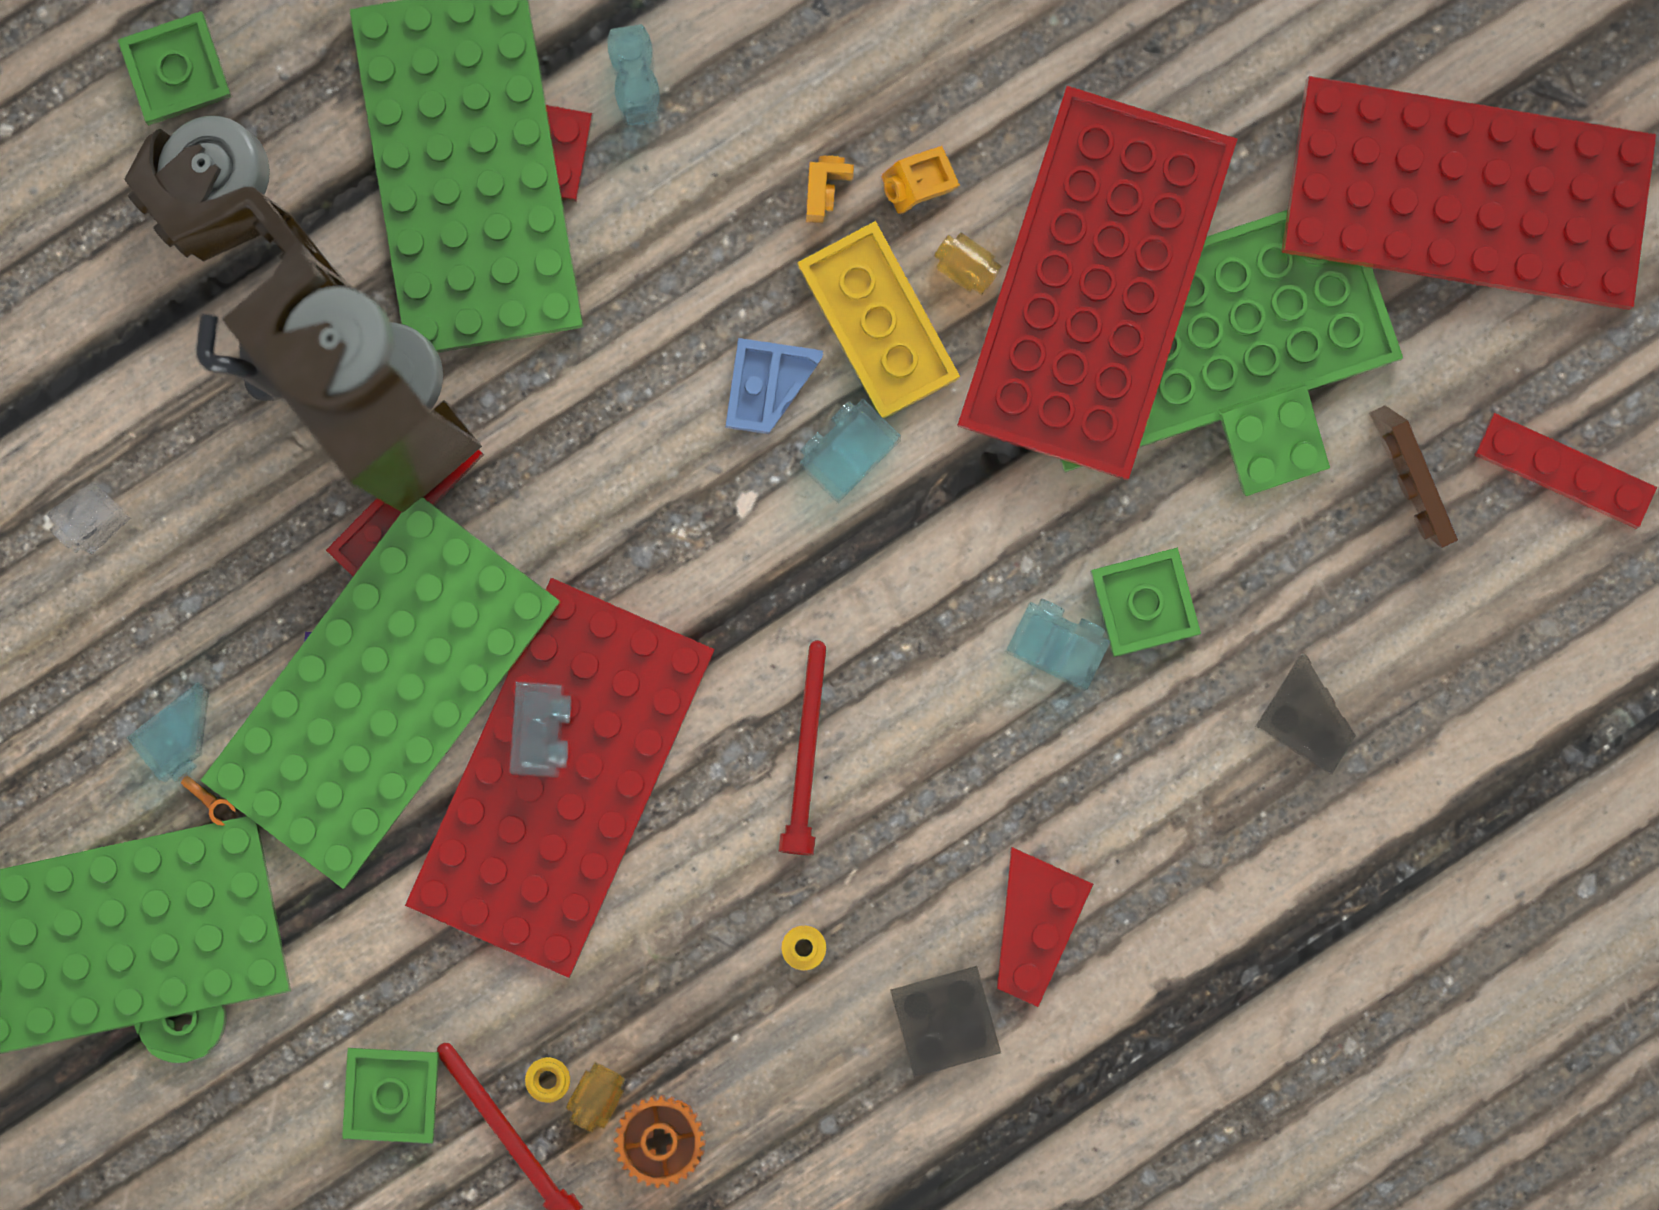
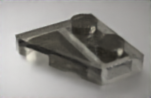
[1254,653,1356,774]

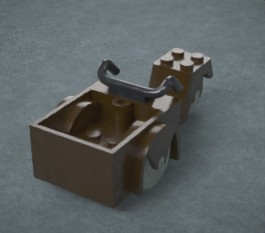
[124,116,482,512]

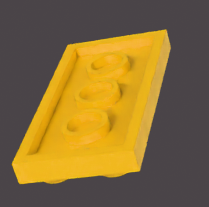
[797,221,960,421]

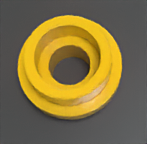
[781,925,826,970]
[525,1057,570,1103]

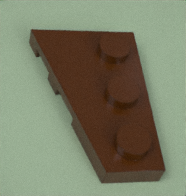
[1370,405,1458,548]

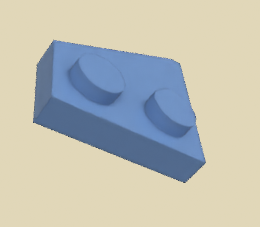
[725,338,823,434]

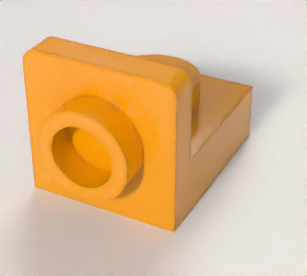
[881,146,960,214]
[806,156,854,223]

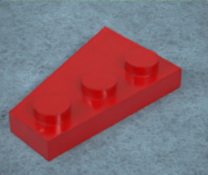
[997,847,1093,1007]

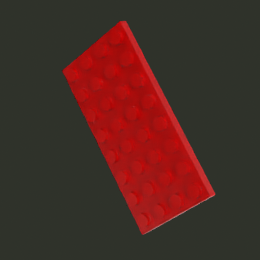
[1281,76,1656,310]
[957,86,1238,481]
[405,578,715,978]

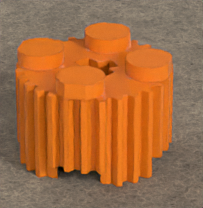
[614,1095,706,1188]

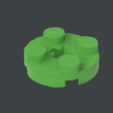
[134,1005,227,1063]

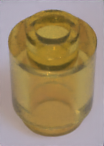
[934,232,1002,295]
[565,1062,626,1133]

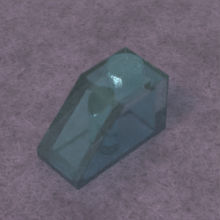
[127,682,209,783]

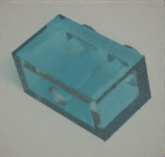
[800,399,901,504]

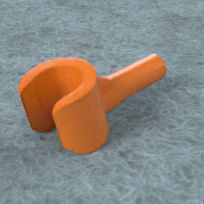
[181,775,236,826]

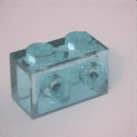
[510,682,571,778]

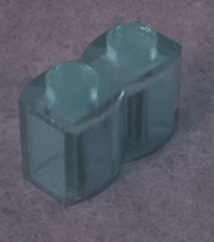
[608,24,662,126]
[1005,599,1111,691]

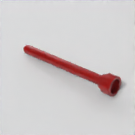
[778,640,826,856]
[436,1043,583,1210]

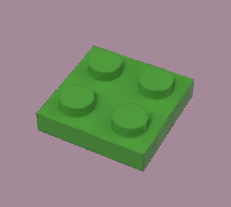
[118,11,232,126]
[1218,382,1330,496]
[1090,547,1201,658]
[342,1048,439,1144]

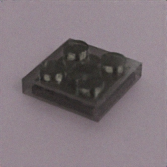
[890,966,1001,1077]

